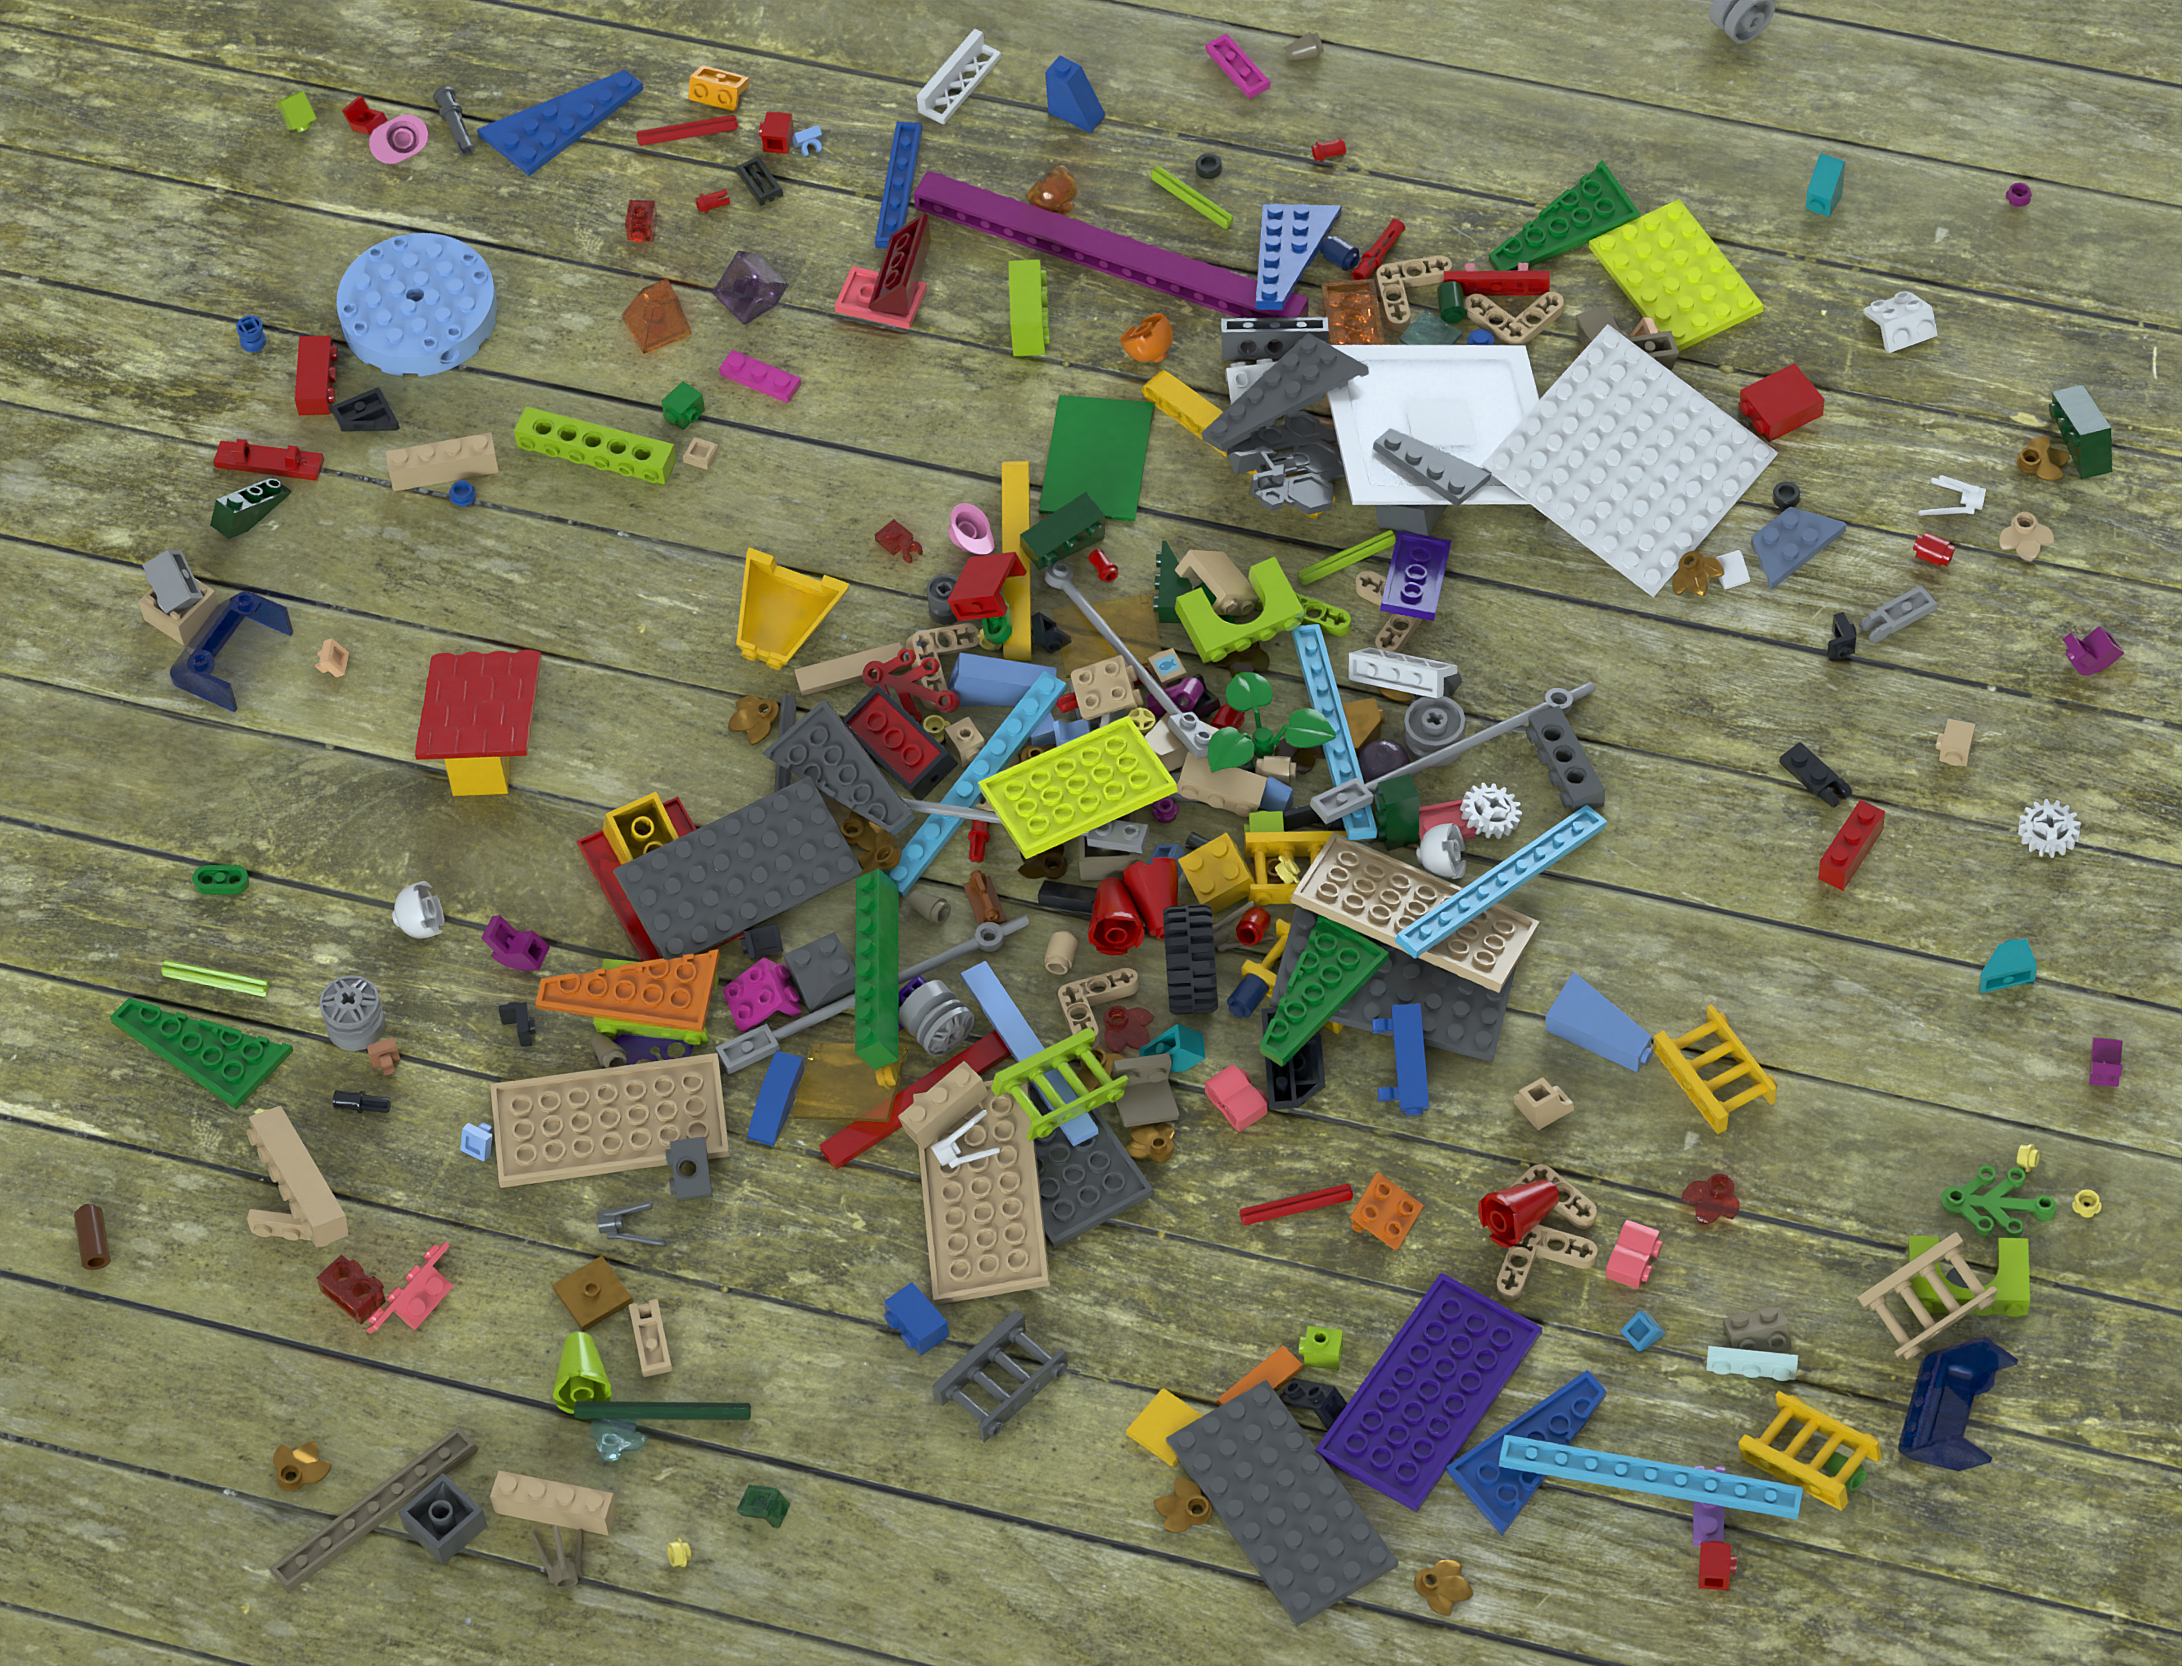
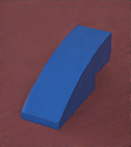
[747,1050,805,1146]

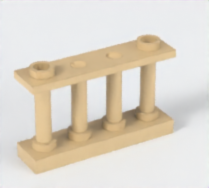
[1857,1231,1998,1360]

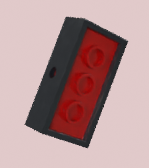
[842,684,958,801]

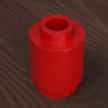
[1913,532,1956,567]
[1210,703,1245,731]
[1236,906,1271,946]

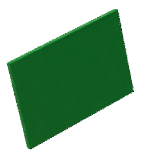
[1039,395,1154,521]

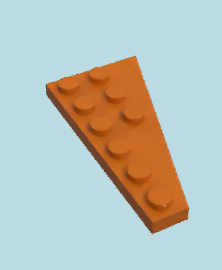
[535,949,720,1033]

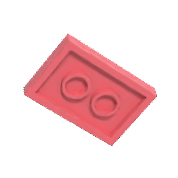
[835,266,927,330]

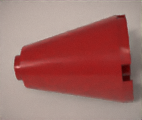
[1123,857,1178,939]
[1088,878,1144,956]
[1478,1179,1559,1248]

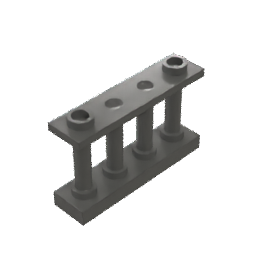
[932,1309,1068,1442]

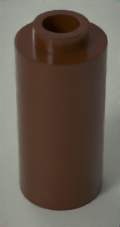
[74,1204,111,1270]

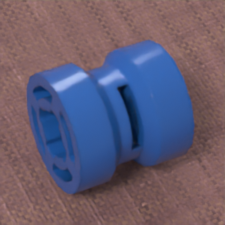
[236,315,266,352]

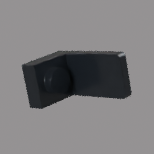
[1283,805,1346,832]
[1279,1378,1347,1430]

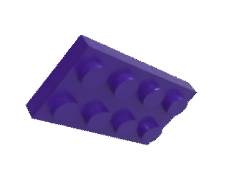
[1380,531,1451,621]

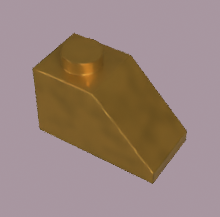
[1342,698,1385,763]

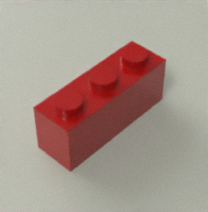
[294,335,339,416]
[1818,799,1885,891]

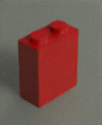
[1738,363,1825,442]

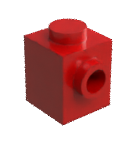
[759,111,794,154]
[1698,1540,1737,1590]

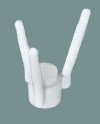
[1918,475,1986,516]
[931,1110,1000,1168]

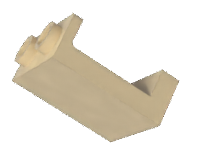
[1175,550,1259,616]

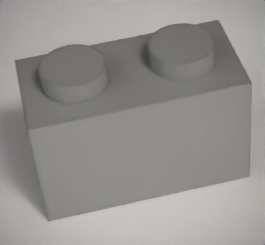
[142,550,204,613]

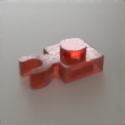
[875,519,923,564]

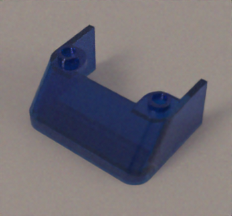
[170,591,294,712]
[1898,1336,2018,1472]

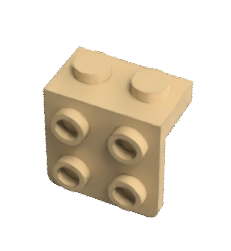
[1071,655,1144,720]

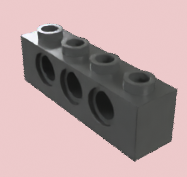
[1221,317,1329,361]
[1526,705,1605,814]

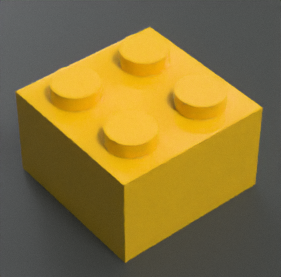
[1178,832,1256,916]

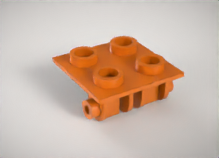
[1349,1172,1424,1251]

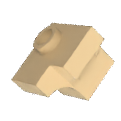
[1513,1077,1574,1130]

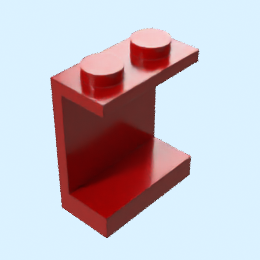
[947,552,1027,621]

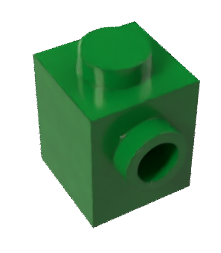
[661,381,705,430]

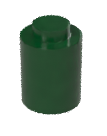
[1437,281,1467,324]

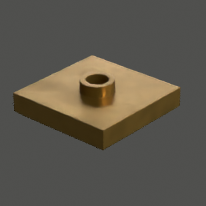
[552,1256,633,1332]

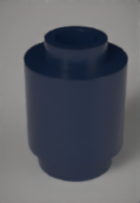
[1320,235,1360,271]

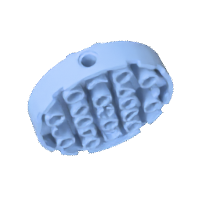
[337,233,498,376]

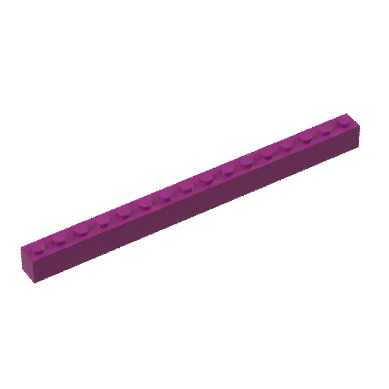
[914,170,1309,318]

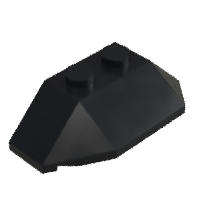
[1261,1007,1325,1110]

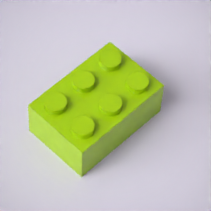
[1008,259,1050,356]

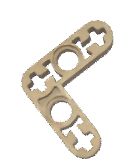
[1377,256,1452,331]
[1465,292,1564,345]
[1355,571,1423,653]
[906,623,980,711]
[1058,968,1139,1049]
[1509,1164,1597,1229]
[1497,1225,1598,1301]

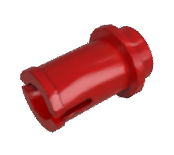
[1311,138,1346,162]
[695,189,730,214]
[1088,549,1118,583]

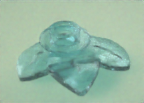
[590,1419,648,1461]

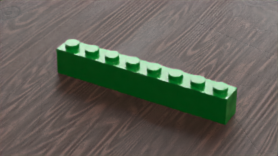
[855,868,899,1070]

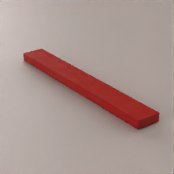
[819,1030,1012,1170]

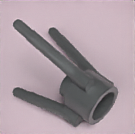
[597,1201,666,1246]

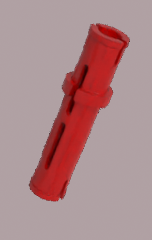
[1351,219,1406,284]

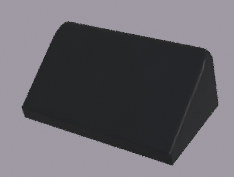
[1038,880,1097,914]

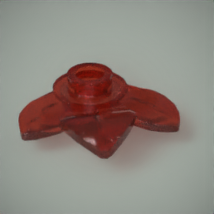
[1103,1005,1154,1054]
[1681,1173,1740,1225]

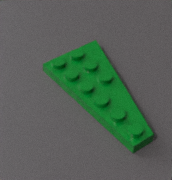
[1489,160,1641,271]
[1260,914,1389,1067]
[110,998,293,1110]

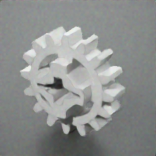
[1460,783,1522,839]
[2018,799,2081,858]

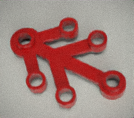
[862,649,960,724]

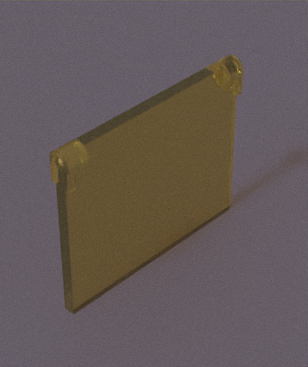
[1053,593,1162,678]
[792,1043,908,1122]

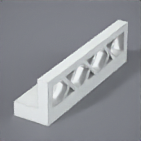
[917,29,1002,125]
[1348,647,1458,698]

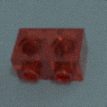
[316,1254,386,1325]

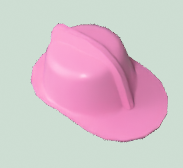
[369,114,428,164]
[948,503,995,555]

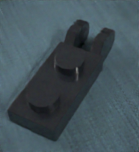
[1779,742,1852,808]

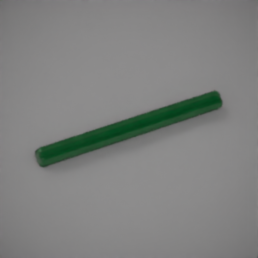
[574,1401,751,1420]

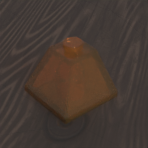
[622,278,691,354]

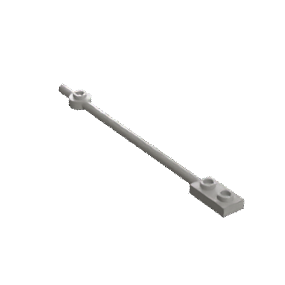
[1045,563,1213,759]
[1310,682,1595,824]
[821,792,1149,853]
[715,914,1030,1074]

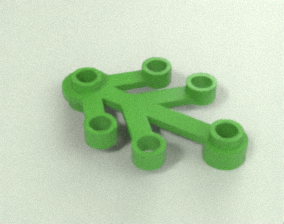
[1941,1165,2056,1238]

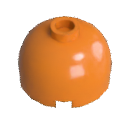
[1119,313,1173,363]

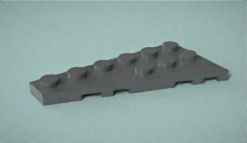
[1201,333,1369,452]
[762,699,916,836]

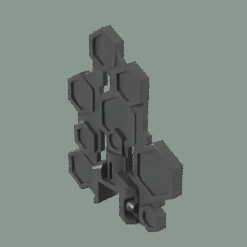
[1224,411,1346,515]

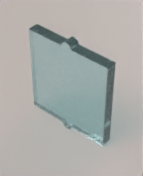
[1399,311,1463,345]

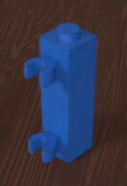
[1372,1003,1429,1117]

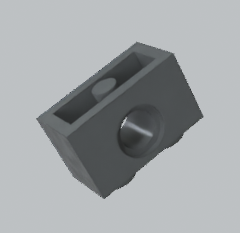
[665,1137,713,1202]

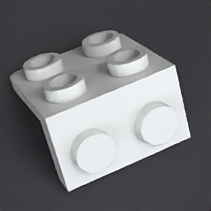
[1864,291,1938,353]
[1225,359,1276,405]

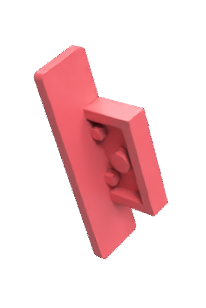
[365,1242,453,1334]

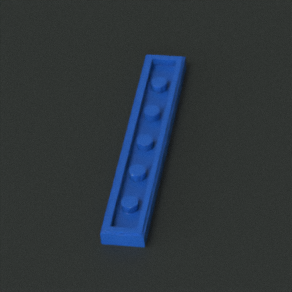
[875,121,923,248]

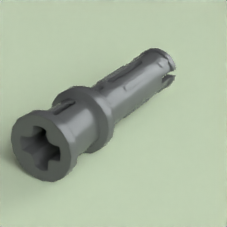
[433,86,475,157]

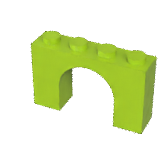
[1175,556,1304,663]
[1907,1235,2030,1317]

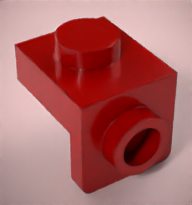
[342,96,388,136]

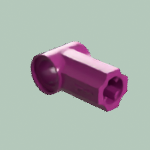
[1147,677,1204,718]

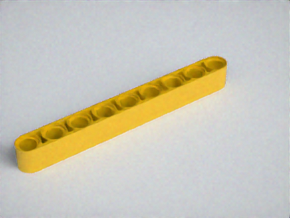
[1142,370,1336,519]
[1002,461,1032,661]

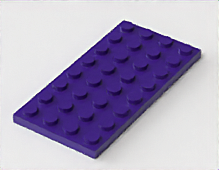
[1315,1272,1542,1513]

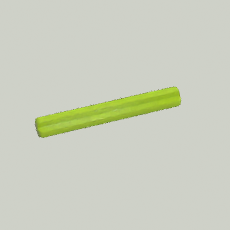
[1150,166,1234,229]
[1297,530,1396,585]
[161,960,269,997]

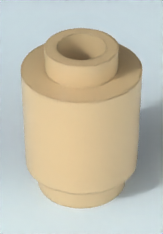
[1256,756,1297,785]
[1044,931,1078,975]

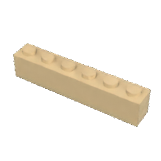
[247,1105,349,1248]

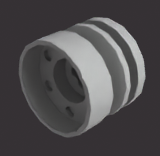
[319,975,386,1051]
[899,980,975,1057]

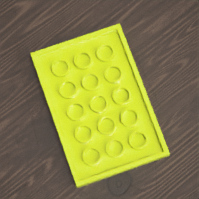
[1589,199,1764,351]
[978,715,1178,859]

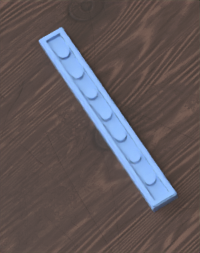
[961,961,1098,1146]

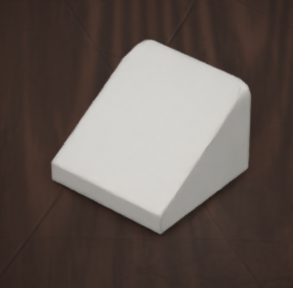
[1716,550,1750,590]

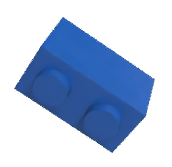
[884,1282,949,1355]

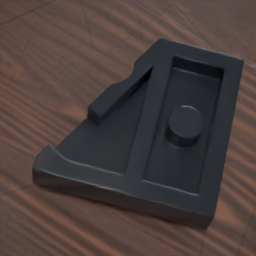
[330,387,400,432]

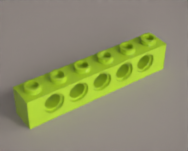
[514,406,677,485]

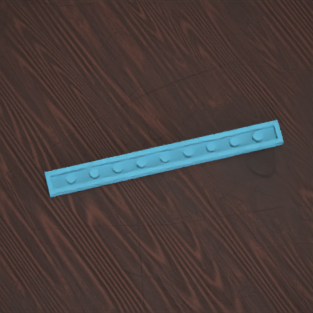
[1292,624,1377,841]
[885,671,1068,897]
[1395,805,1607,959]
[1499,1435,1803,1520]

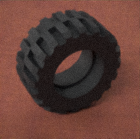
[1163,904,1218,1015]

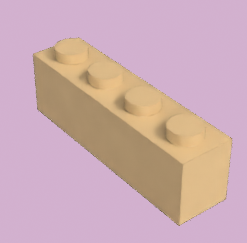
[386,432,499,492]
[490,1470,617,1536]

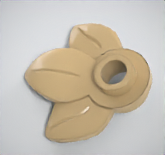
[1999,512,2054,561]

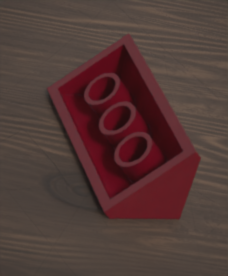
[868,212,931,315]

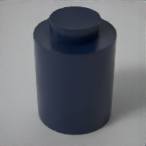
[1227,973,1269,1018]

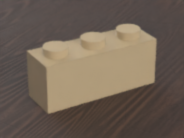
[1175,751,1268,817]
[898,1061,989,1150]

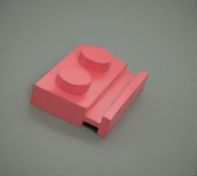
[1419,799,1476,844]

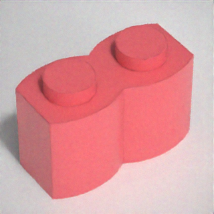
[1205,1064,1268,1132]
[1605,1220,1663,1289]

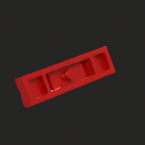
[1444,263,1550,296]
[213,439,324,481]

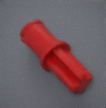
[968,820,990,863]

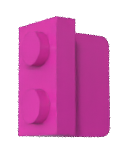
[723,958,802,1033]

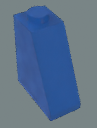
[1045,55,1105,133]

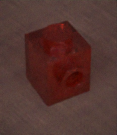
[625,200,658,242]

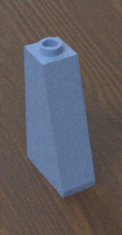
[947,653,1057,706]
[1545,973,1654,1073]

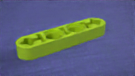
[1254,592,1351,637]

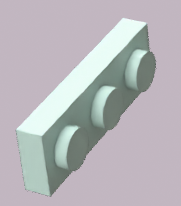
[1706,1346,1798,1381]

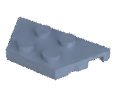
[1751,507,1847,589]

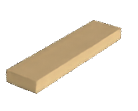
[794,642,907,696]

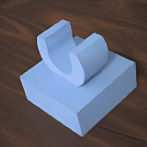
[792,125,822,157]
[460,1123,493,1162]

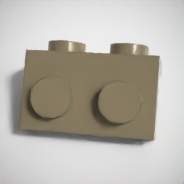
[1723,1307,1791,1353]

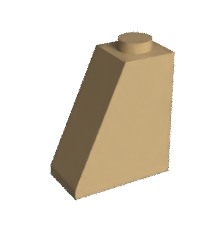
[1144,712,1219,772]

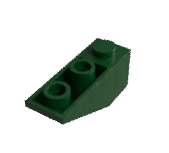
[210,477,291,539]
[1153,541,1192,623]

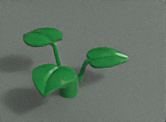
[1207,672,1336,772]

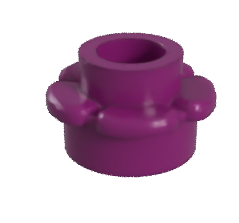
[2006,182,2032,207]
[1152,797,1179,824]

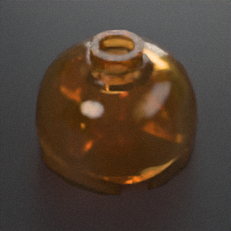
[1026,165,1078,215]

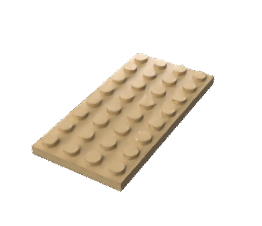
[1290,832,1540,993]
[490,1053,730,1188]
[913,1080,1050,1305]

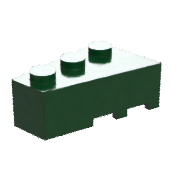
[2049,385,2112,479]
[1020,492,1105,570]
[1370,774,1419,851]

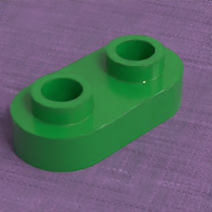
[982,596,1013,645]
[192,865,249,895]

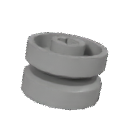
[1709,0,1775,44]
[1404,696,1466,767]

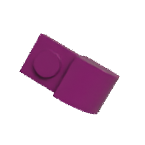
[2062,626,2125,676]
[481,915,550,971]
[2089,1037,2123,1087]

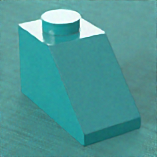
[1805,153,1845,217]
[1978,938,2037,994]
[1139,1024,1206,1072]

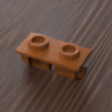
[963,870,1007,925]

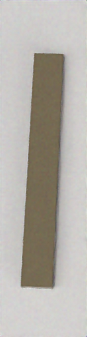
[269,1426,478,1594]

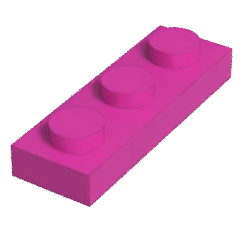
[1206,33,1270,99]
[719,350,801,403]

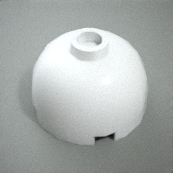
[1416,823,1466,880]
[392,881,444,939]

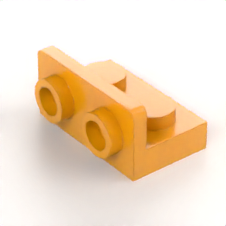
[688,65,749,111]

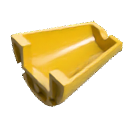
[736,547,850,671]

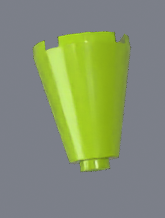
[552,1332,612,1414]

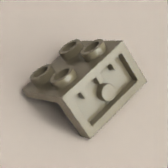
[1110,1053,1179,1127]

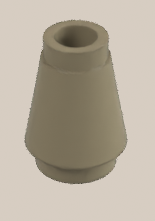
[1284,32,1324,62]
[908,891,951,924]
[591,1033,627,1069]

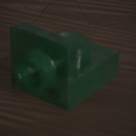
[736,1485,790,1528]

